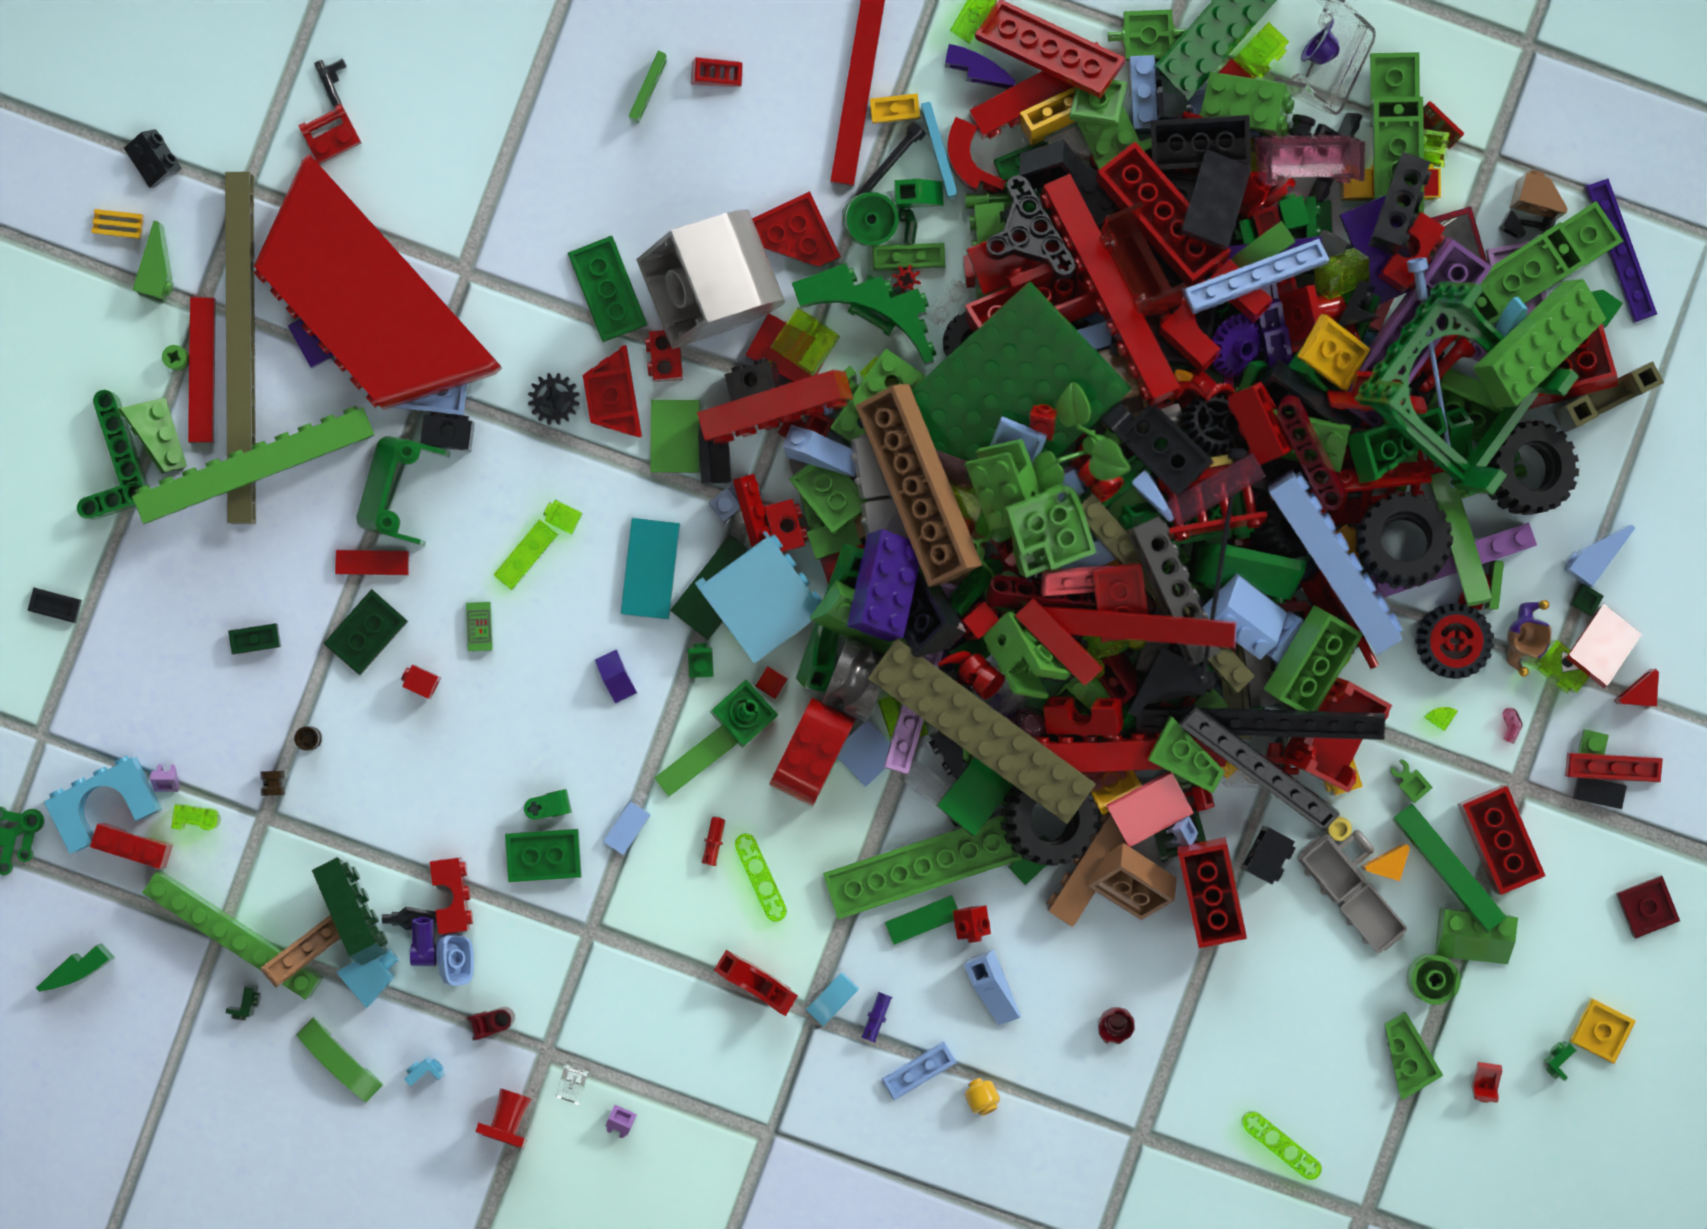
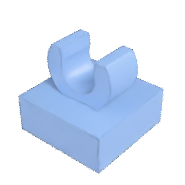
[1166,816,1198,846]

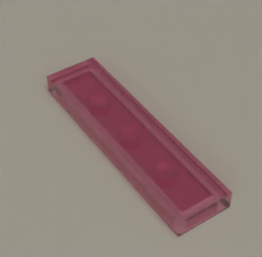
[1166,453,1266,525]

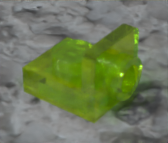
[543,499,583,535]

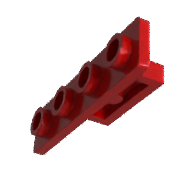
[1326,371,1427,414]

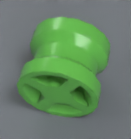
[162,345,189,371]

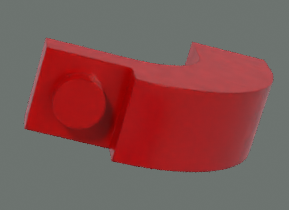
[947,117,1006,194]
[714,950,798,1016]

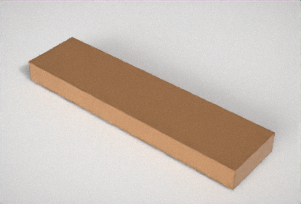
[261,915,341,988]

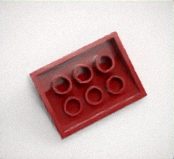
[1527,324,1618,410]

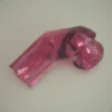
[1502,708,1523,744]

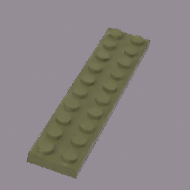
[868,639,1096,824]

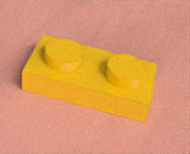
[870,93,920,124]

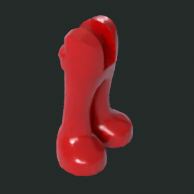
[1410,327,1477,394]

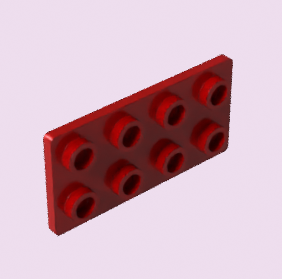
[966,213,1070,294]

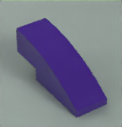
[944,44,1015,89]

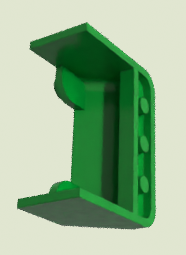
[356,436,451,546]
[1188,542,1307,604]

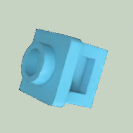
[404,1057,445,1086]

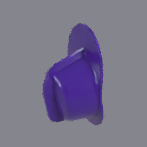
[1300,19,1340,65]

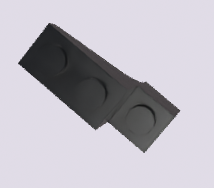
[928,685,976,779]

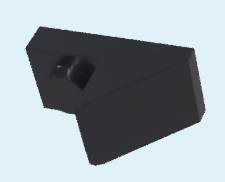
[1338,281,1380,328]

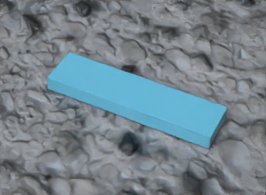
[921,101,957,200]

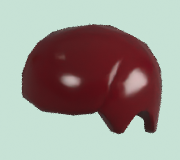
[1098,1007,1135,1044]

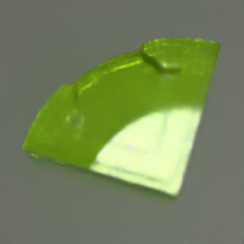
[1423,707,1458,731]

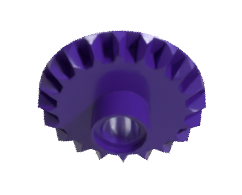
[1212,314,1263,378]

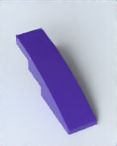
[1257,283,1293,369]

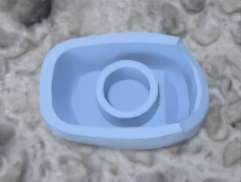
[436,933,474,986]

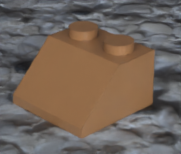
[1509,170,1568,220]

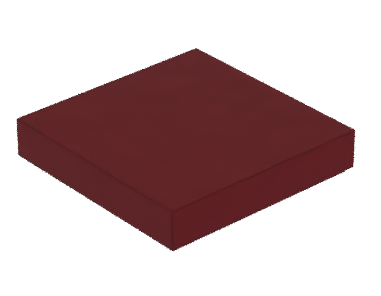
[1616,875,1680,939]

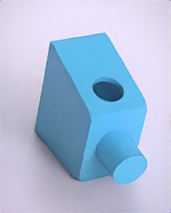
[336,949,399,1008]

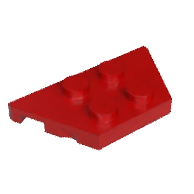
[582,345,642,438]

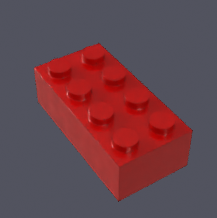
[1457,785,1546,895]

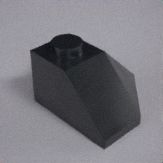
[1155,73,1191,120]

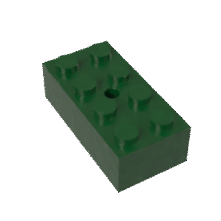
[311,857,388,965]

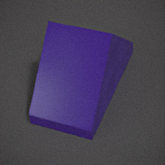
[595,649,637,703]

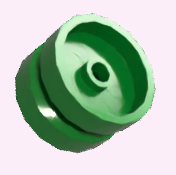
[842,192,899,246]

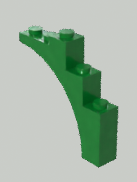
[791,263,937,366]

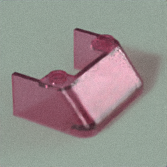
[1255,135,1365,185]

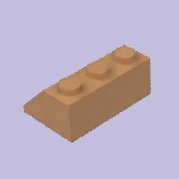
[1088,843,1177,920]

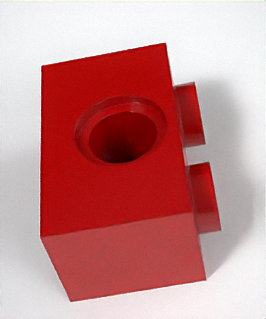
[765,499,809,553]
[958,601,1000,641]

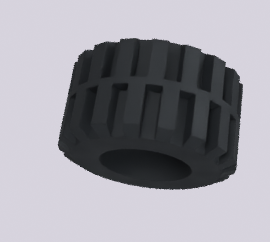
[1250,500,1308,559]

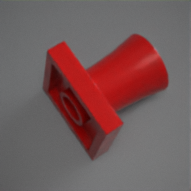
[1278,285,1346,343]
[475,1088,532,1149]

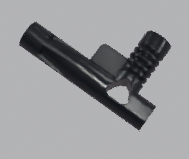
[314,59,347,108]

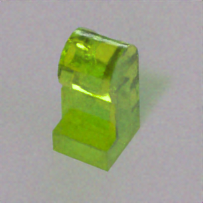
[171,804,221,830]

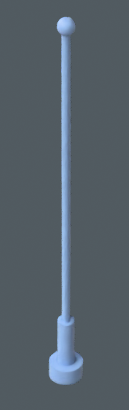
[1407,258,1455,488]

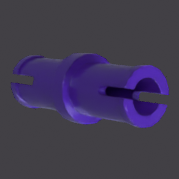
[861,992,893,1043]

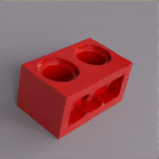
[645,330,683,382]

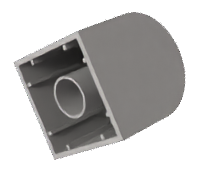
[636,210,785,349]

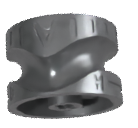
[822,637,885,723]

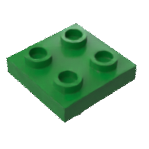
[710,679,778,748]

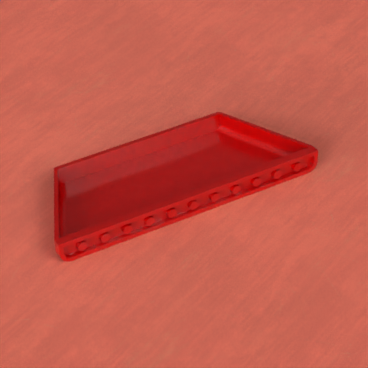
[254,154,503,410]

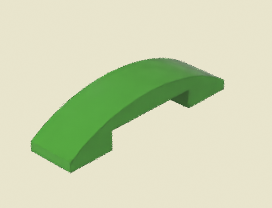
[296,1017,384,1102]

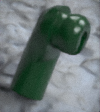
[898,208,918,244]

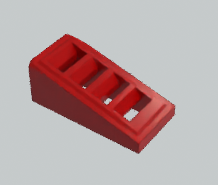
[691,57,743,87]

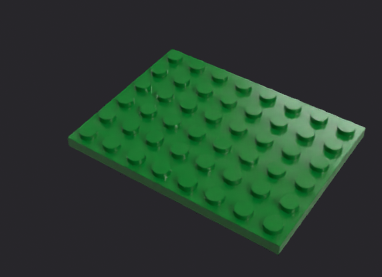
[911,281,1132,511]

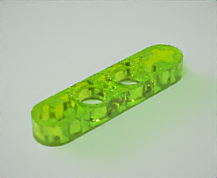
[735,833,787,922]
[1241,1111,1322,1180]

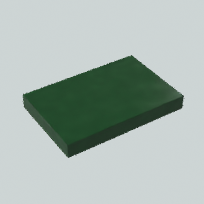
[323,589,409,676]

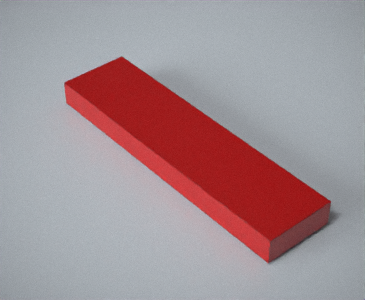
[1015,598,1103,686]
[1565,752,1663,782]

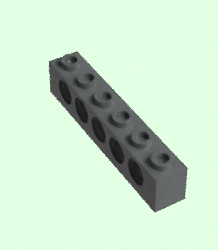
[1126,517,1221,666]

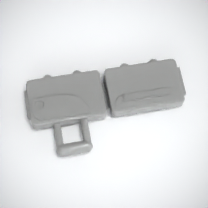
[851,434,909,539]
[1298,830,1407,953]

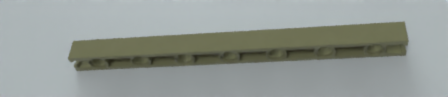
[225,172,256,524]

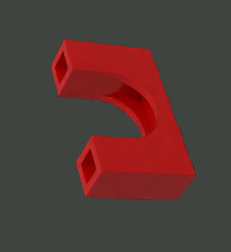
[1159,259,1273,373]

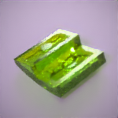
[771,308,840,376]

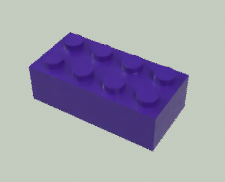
[847,529,919,642]

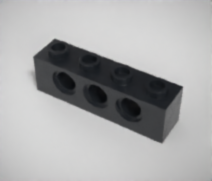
[1368,152,1432,256]

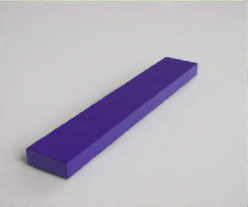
[1584,178,1657,323]

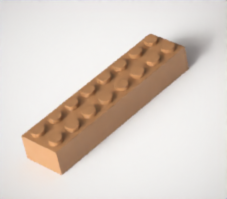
[855,384,982,587]

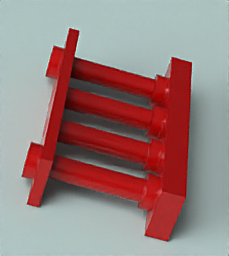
[1156,460,1267,541]
[1328,460,1432,526]

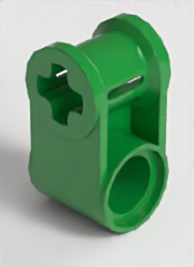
[524,789,572,820]

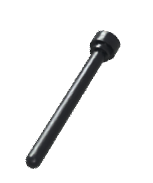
[842,121,927,212]

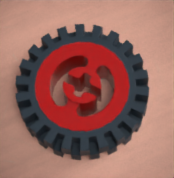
[1415,603,1494,679]

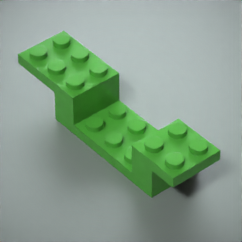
[1370,52,1424,229]
[1453,201,1623,343]

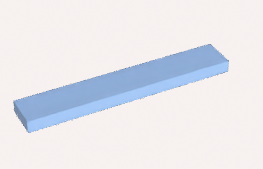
[1183,239,1329,314]

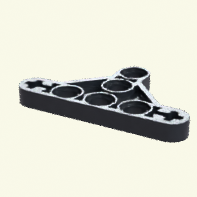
[986,175,1075,280]

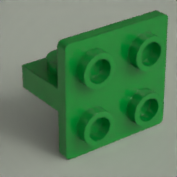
[1291,197,1332,239]

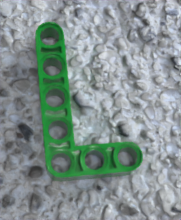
[77,389,148,520]

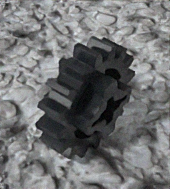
[528,373,580,426]

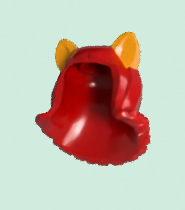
[1168,369,1235,424]

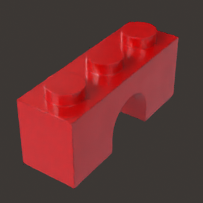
[1377,212,1446,293]
[1043,697,1124,738]
[90,823,173,869]
[430,857,474,934]

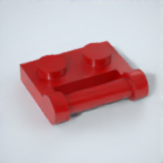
[298,103,362,165]

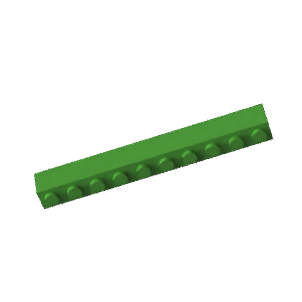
[132,406,374,525]

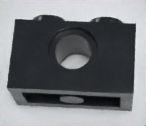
[724,358,782,401]
[420,412,475,452]

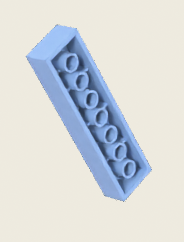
[1268,468,1403,655]

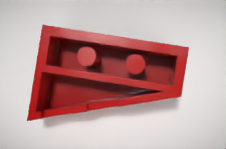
[1227,382,1293,465]

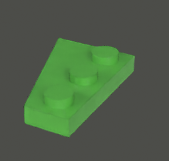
[118,398,187,474]
[1147,716,1225,793]
[1384,1012,1444,1100]

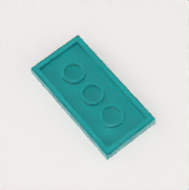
[620,518,680,620]

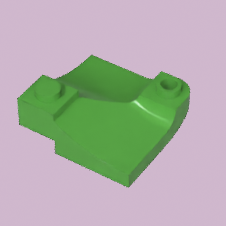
[1004,484,1097,577]

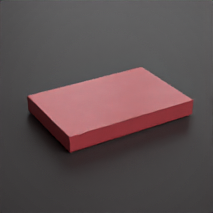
[1106,771,1193,847]

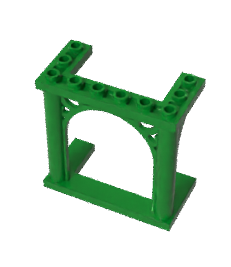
[1355,282,1579,495]

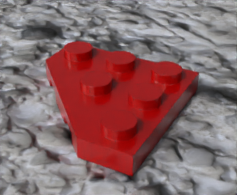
[752,191,841,268]

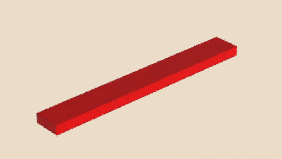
[830,0,885,187]
[1042,606,1237,648]

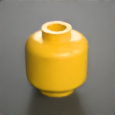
[964,1078,1000,1116]

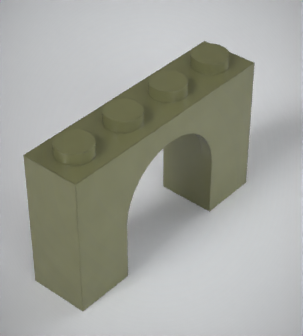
[1553,361,1664,433]

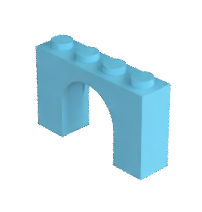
[44,755,162,854]

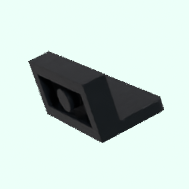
[698,434,731,484]

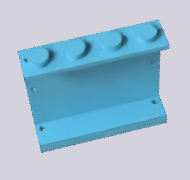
[695,531,822,664]

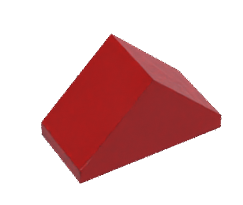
[1614,668,1659,707]

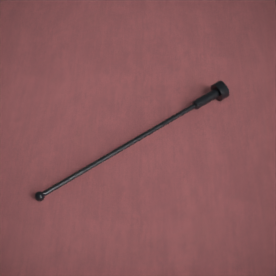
[1198,448,1249,685]

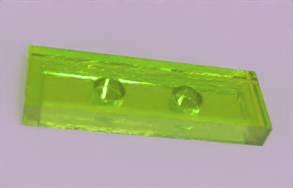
[493,519,558,591]

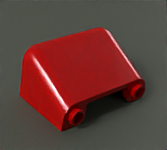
[1283,677,1392,793]

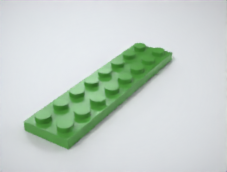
[823,815,1023,919]

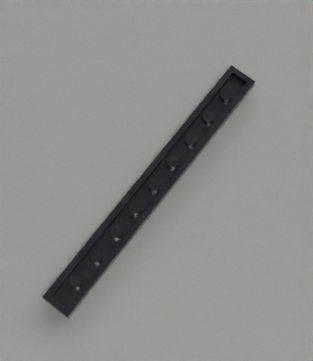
[1136,706,1385,740]

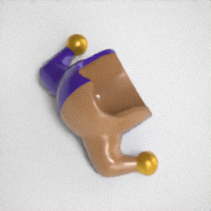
[1506,600,1551,677]

